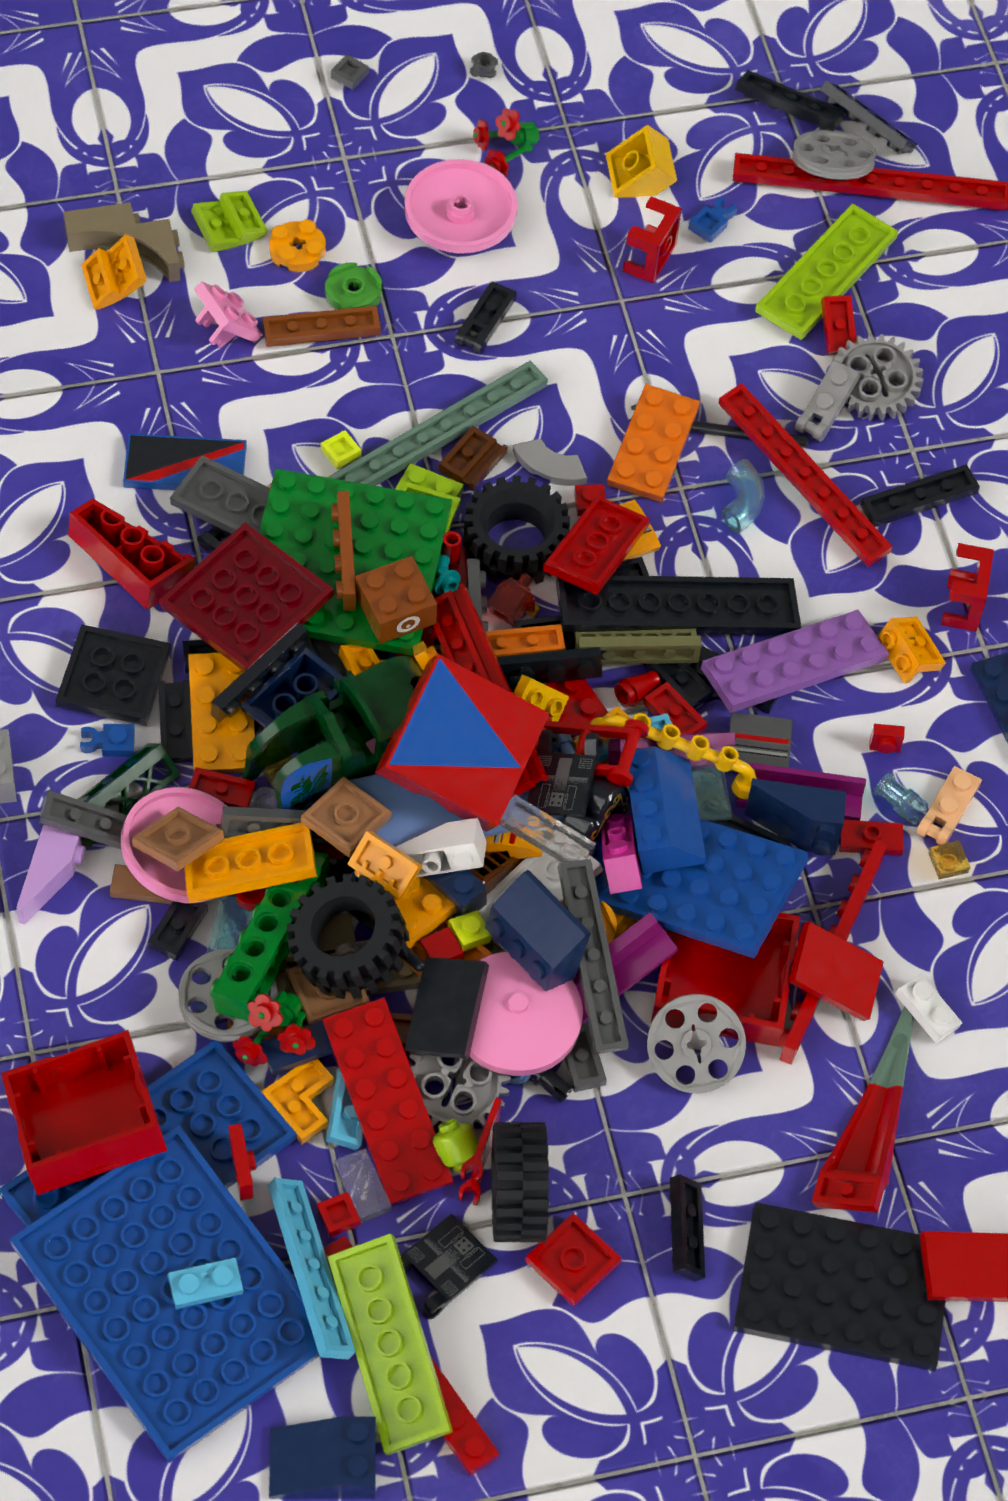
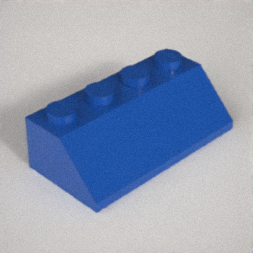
[629,746,707,874]

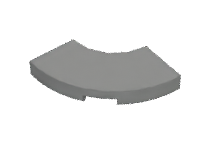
[513,439,587,486]

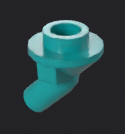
[434,555,461,595]

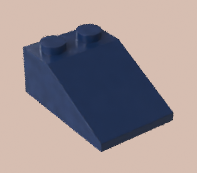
[241,648,344,728]
[745,778,847,856]
[269,1417,376,1499]

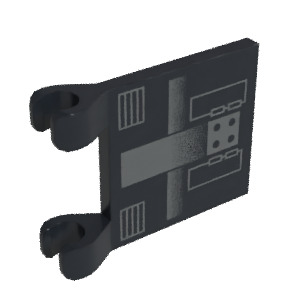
[525,730,605,817]
[400,1214,498,1319]

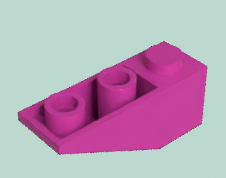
[601,813,642,894]

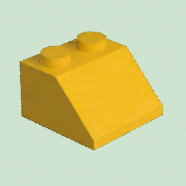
[606,125,677,198]

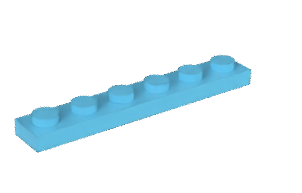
[268,1178,356,1360]

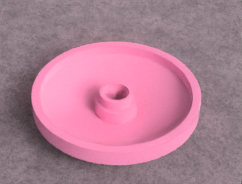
[405,159,517,253]
[120,787,228,903]
[469,951,583,1076]

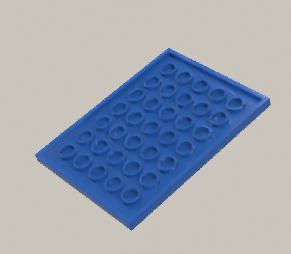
[9,1125,319,1463]

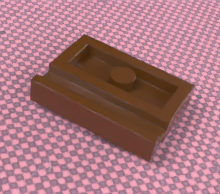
[438,426,508,491]

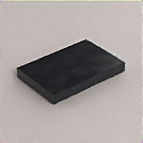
[404,957,489,1059]

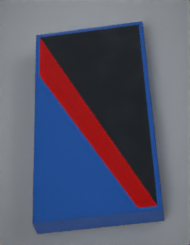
[123,433,247,490]

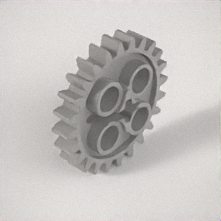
[832,333,924,421]
[409,1054,511,1129]

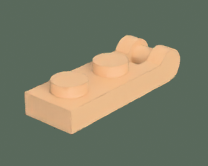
[916,766,982,847]

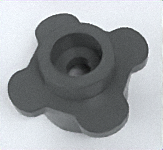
[470,52,498,78]

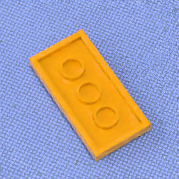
[188,653,255,773]
[184,822,317,903]

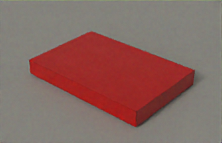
[788,921,884,1021]
[920,1231,1008,1302]

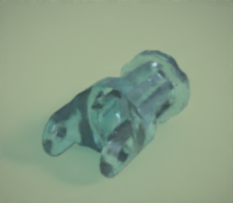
[873,772,928,825]

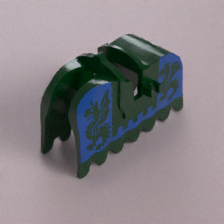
[242,656,422,810]

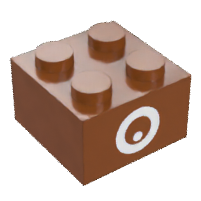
[355,556,437,644]

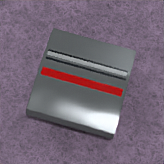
[728,712,793,773]

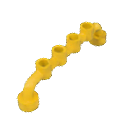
[590,713,757,800]

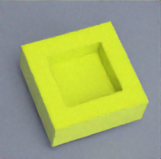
[321,430,362,470]
[447,910,492,952]

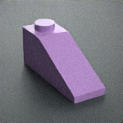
[16,825,86,924]

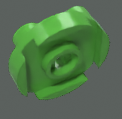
[325,262,382,309]

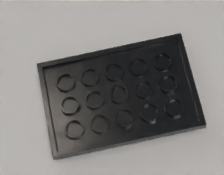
[733,1202,946,1372]

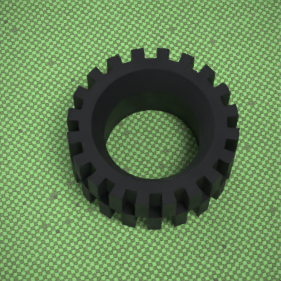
[463,476,570,587]
[286,874,410,999]
[491,1122,549,1242]

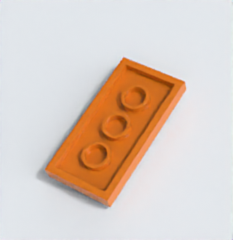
[607,383,700,503]

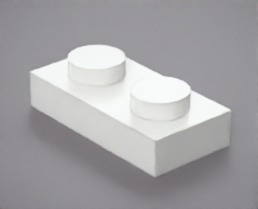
[895,973,962,1043]

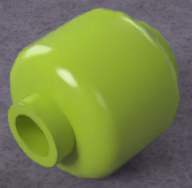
[432,1118,479,1171]

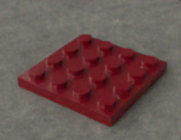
[159,522,334,672]

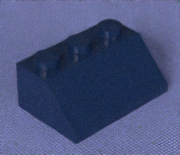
[485,870,591,991]

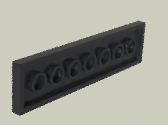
[556,575,801,634]

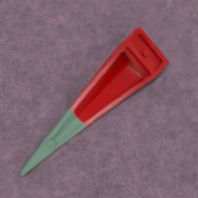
[812,1006,914,1213]

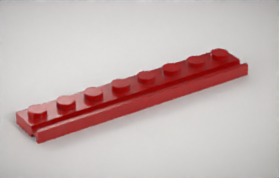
[433,583,549,800]

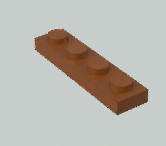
[262,306,381,347]
[331,491,356,611]

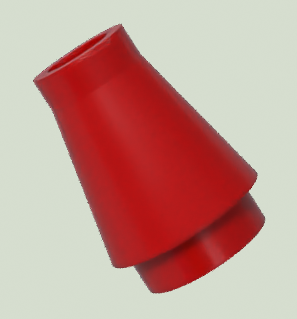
[614,670,661,707]

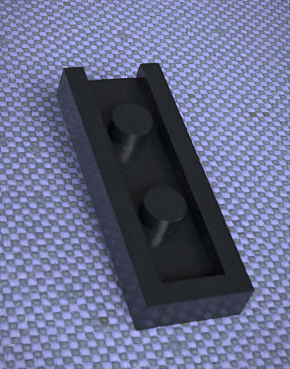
[158,680,193,763]

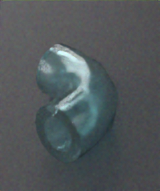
[722,459,765,533]

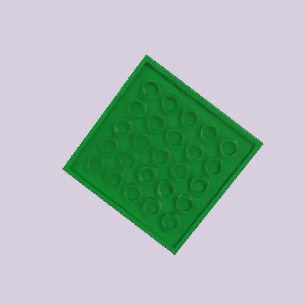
[259,469,452,656]

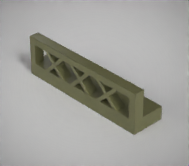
[574,629,702,664]

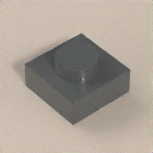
[331,54,369,90]

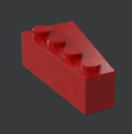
[68,498,196,610]

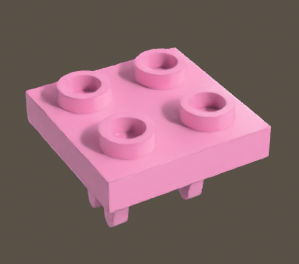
[194,281,263,348]

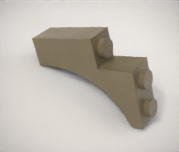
[63,202,185,282]

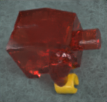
[487,573,540,627]

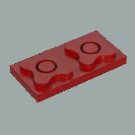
[543,496,650,595]

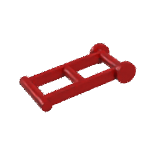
[535,717,650,787]

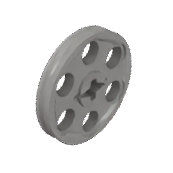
[792,130,876,179]
[178,949,277,1042]
[647,994,746,1093]

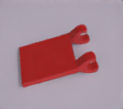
[458,1097,502,1206]

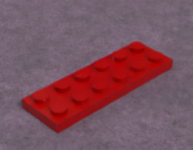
[322,997,453,1206]

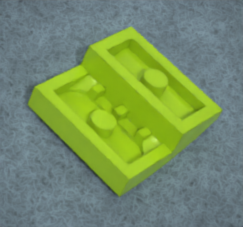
[191,191,268,252]

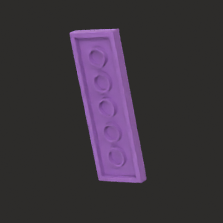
[701,610,889,713]

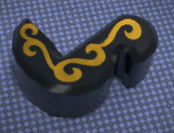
[562,776,630,846]

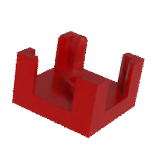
[623,196,682,283]
[941,543,994,632]

